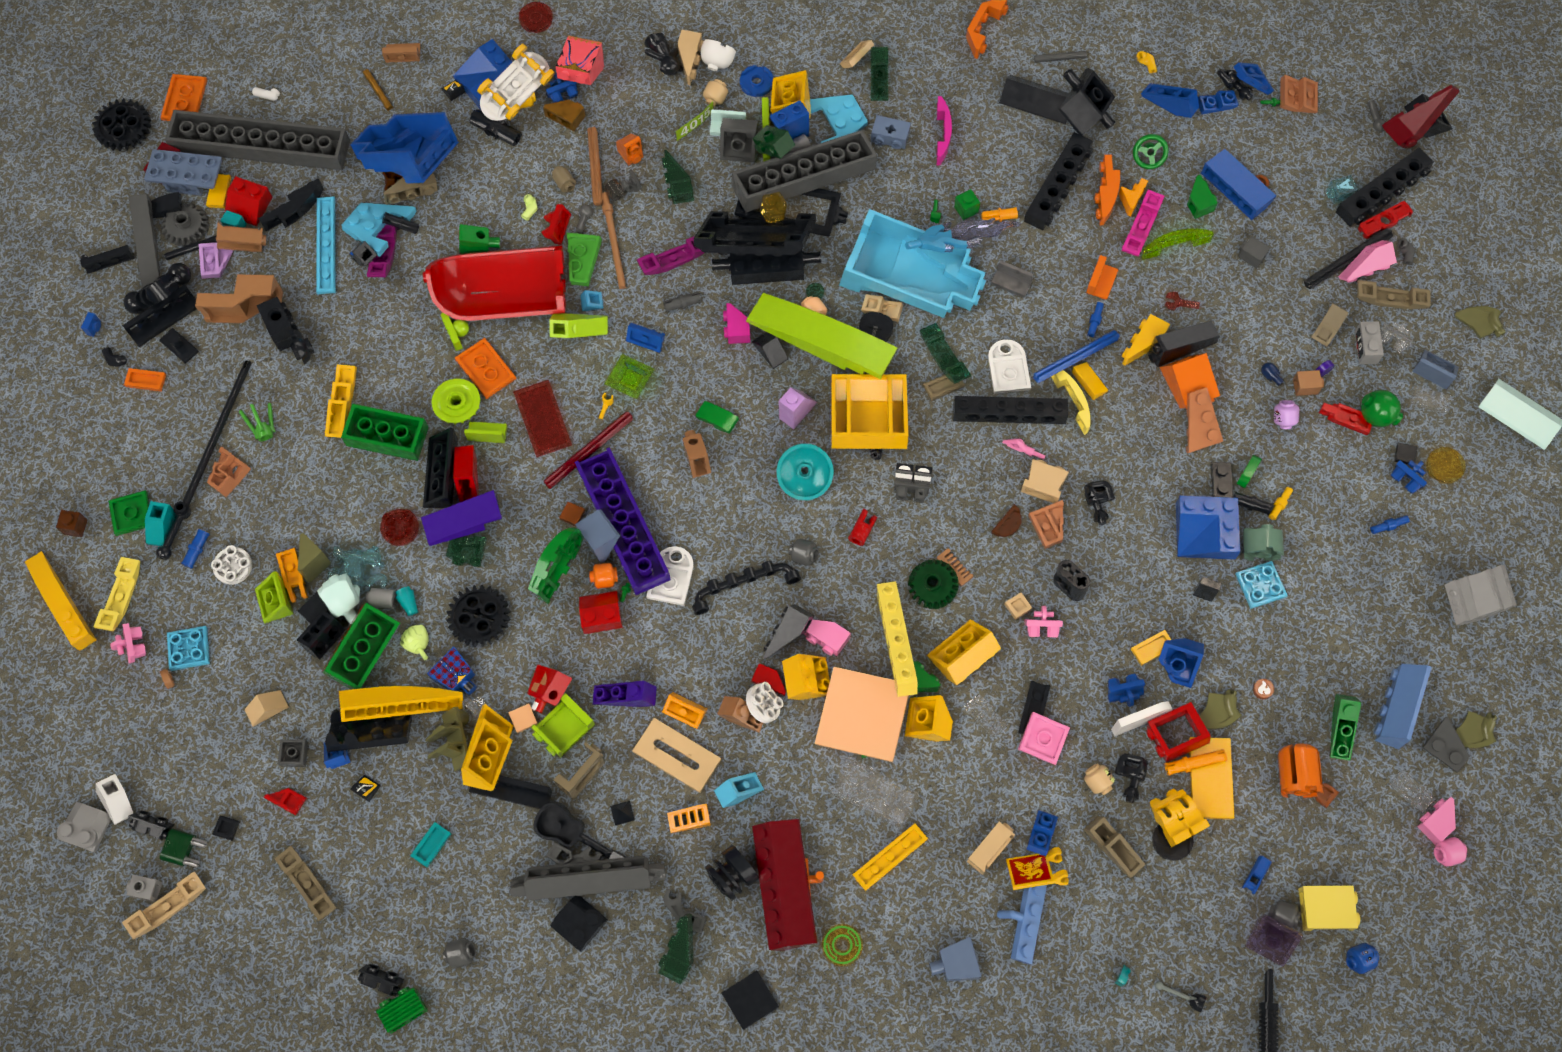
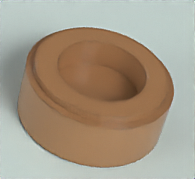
[160,668,175,689]

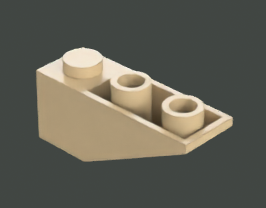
[678,30,703,85]

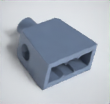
[929,937,982,982]

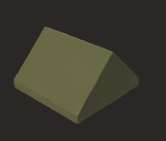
[298,533,331,582]

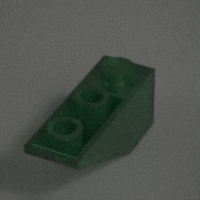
[870,47,888,101]
[662,150,694,204]
[658,913,694,985]

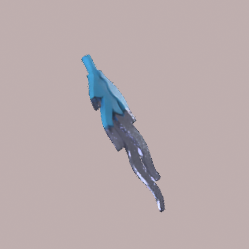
[905,218,1021,252]

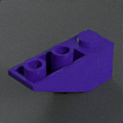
[592,681,657,707]

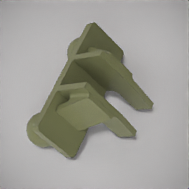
[425,707,469,771]

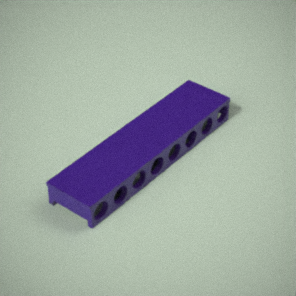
[575,447,671,595]

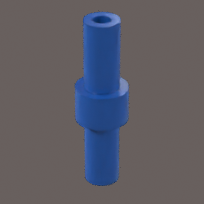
[1087,302,1104,338]
[1370,515,1410,534]

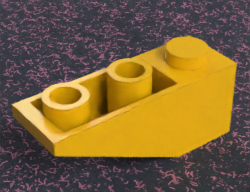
[1122,314,1170,366]

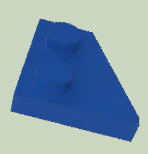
[1234,62,1274,95]

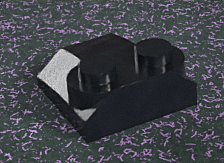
[550,896,608,952]

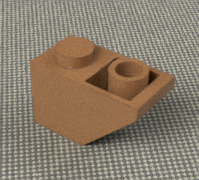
[717,696,763,733]

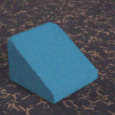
[580,290,603,311]

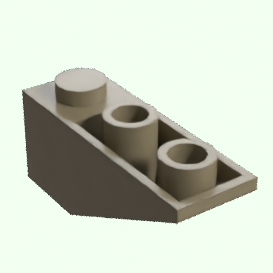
[383,173,438,205]

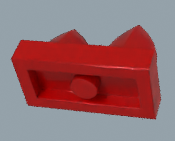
[541,204,571,245]

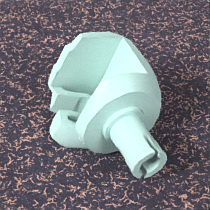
[317,574,360,624]

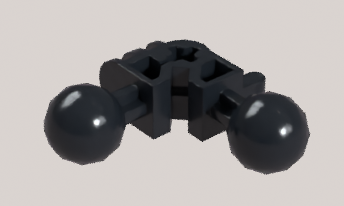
[123,263,191,314]

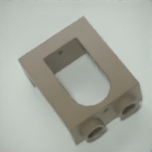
[554,742,605,800]

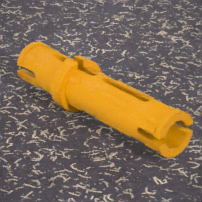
[1164,749,1227,776]

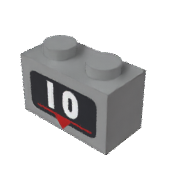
[1355,321,1384,364]

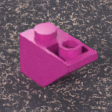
[723,303,751,344]

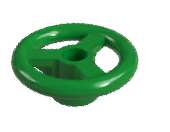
[1133,134,1169,169]

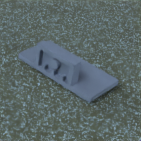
[144,149,222,196]

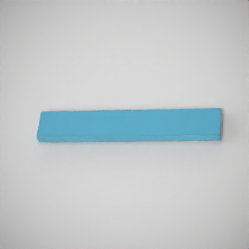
[316,196,336,294]

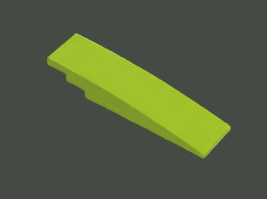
[746,293,897,380]

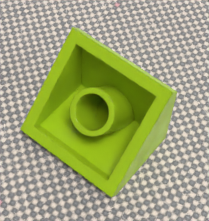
[255,571,293,624]

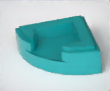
[1115,965,1131,987]

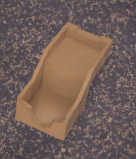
[195,274,283,323]

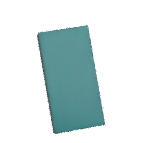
[410,822,452,868]

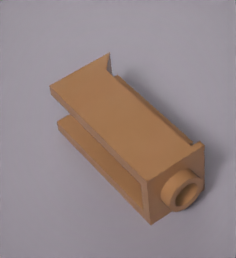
[216,223,266,252]

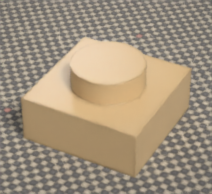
[1004,593,1032,620]

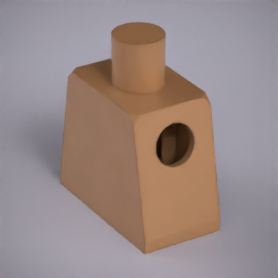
[682,430,711,478]

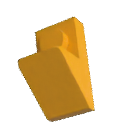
[1118,178,1148,217]

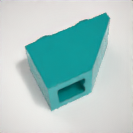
[145,501,176,546]

